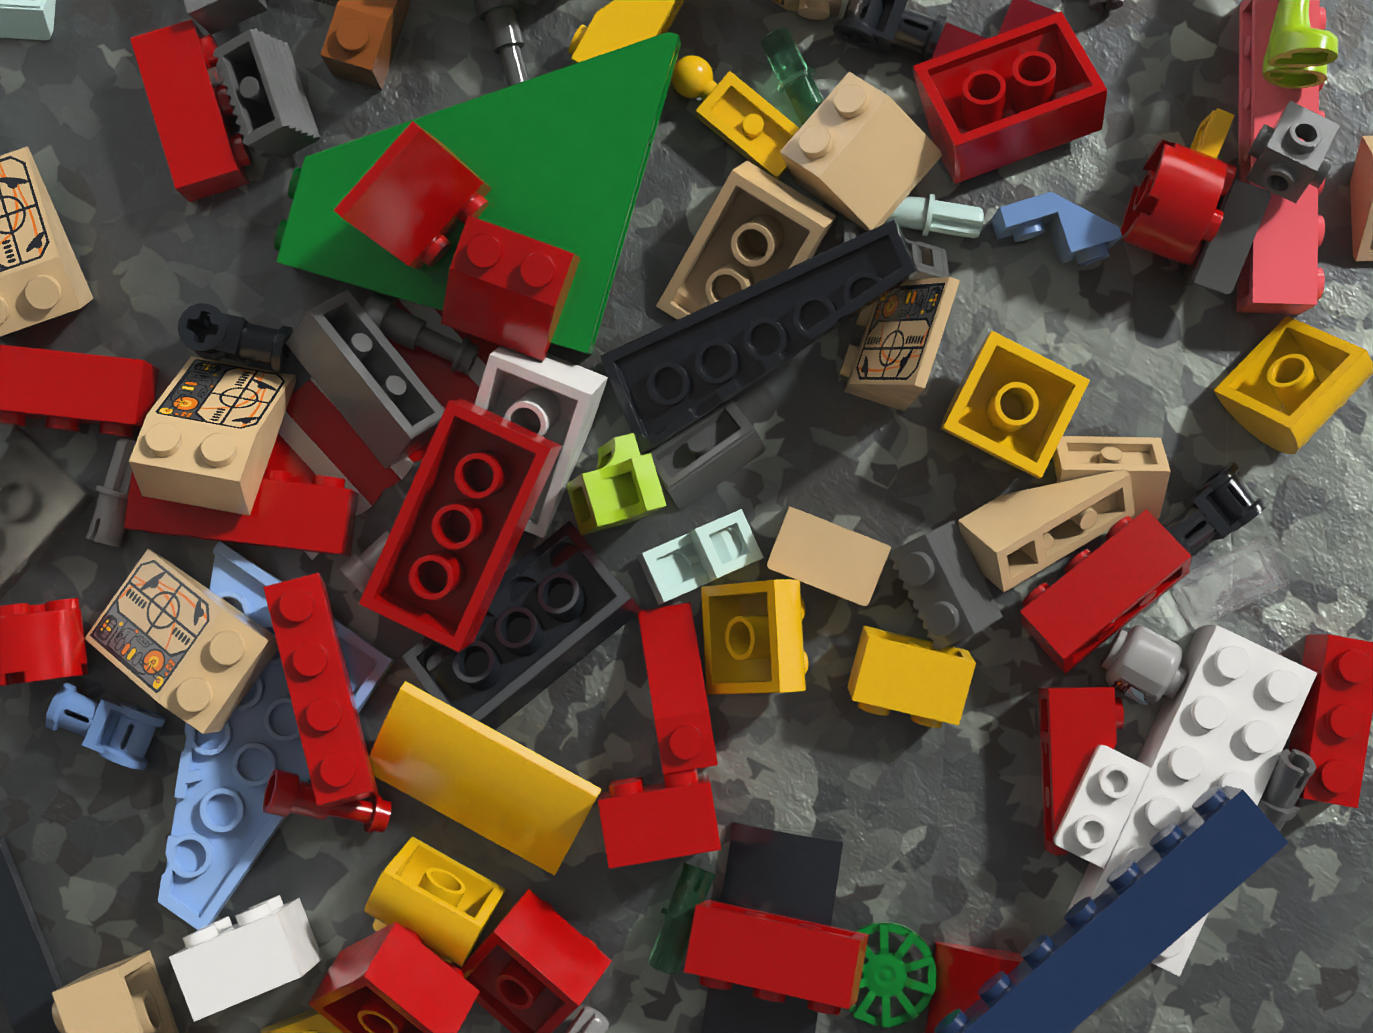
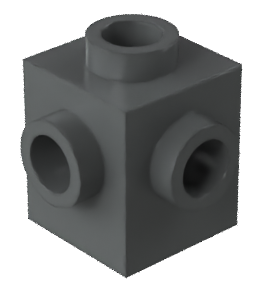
[1246,101,1340,204]

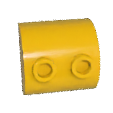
[1214,316,1373,454]
[940,331,1090,479]
[701,579,808,695]
[364,836,506,967]

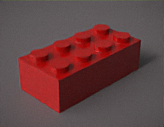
[359,399,562,652]

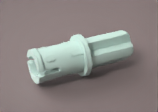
[884,193,984,239]

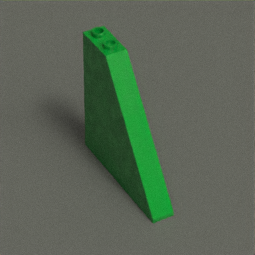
[274,32,681,354]

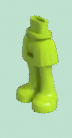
[1263,0,1338,89]

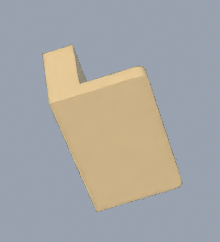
[1052,436,1171,520]
[767,506,891,606]

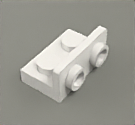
[1053,745,1151,869]

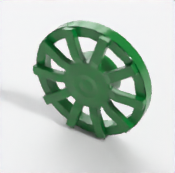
[848,921,937,1027]

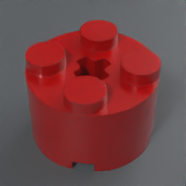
[1120,139,1237,266]
[0,598,88,686]

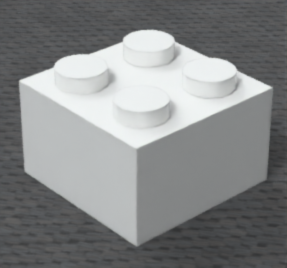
[169,895,323,1022]

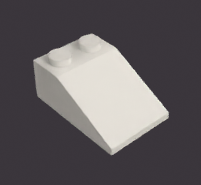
[475,346,608,538]

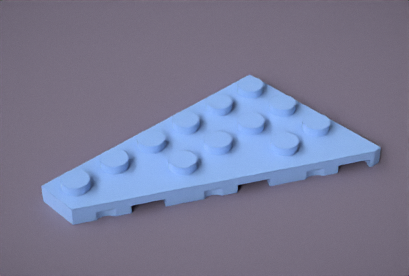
[158,540,395,929]

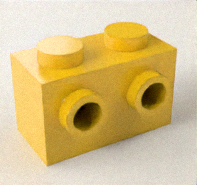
[847,625,976,728]

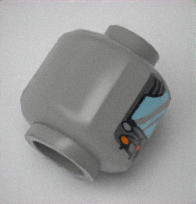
[1100,625,1187,706]

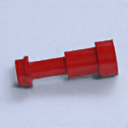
[263,769,391,833]

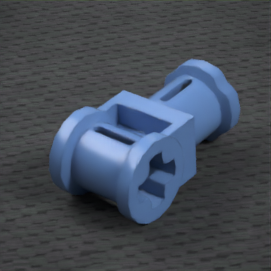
[45,683,166,770]

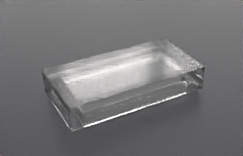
[1169,535,1291,630]

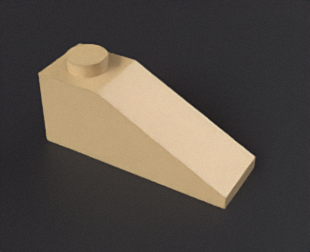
[958,469,1135,592]

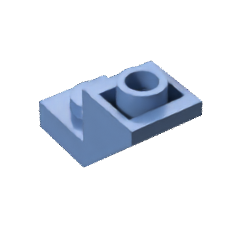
[991,192,1122,266]

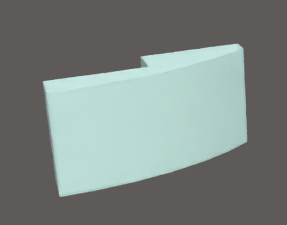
[637,509,764,605]

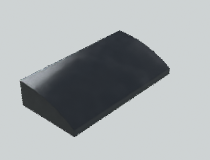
[402,521,642,730]
[701,821,843,1033]

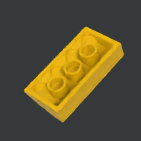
[369,681,601,876]

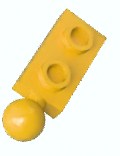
[671,55,800,180]

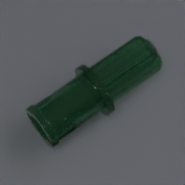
[761,26,824,125]
[648,862,716,975]

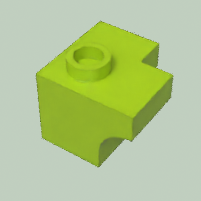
[566,433,667,536]

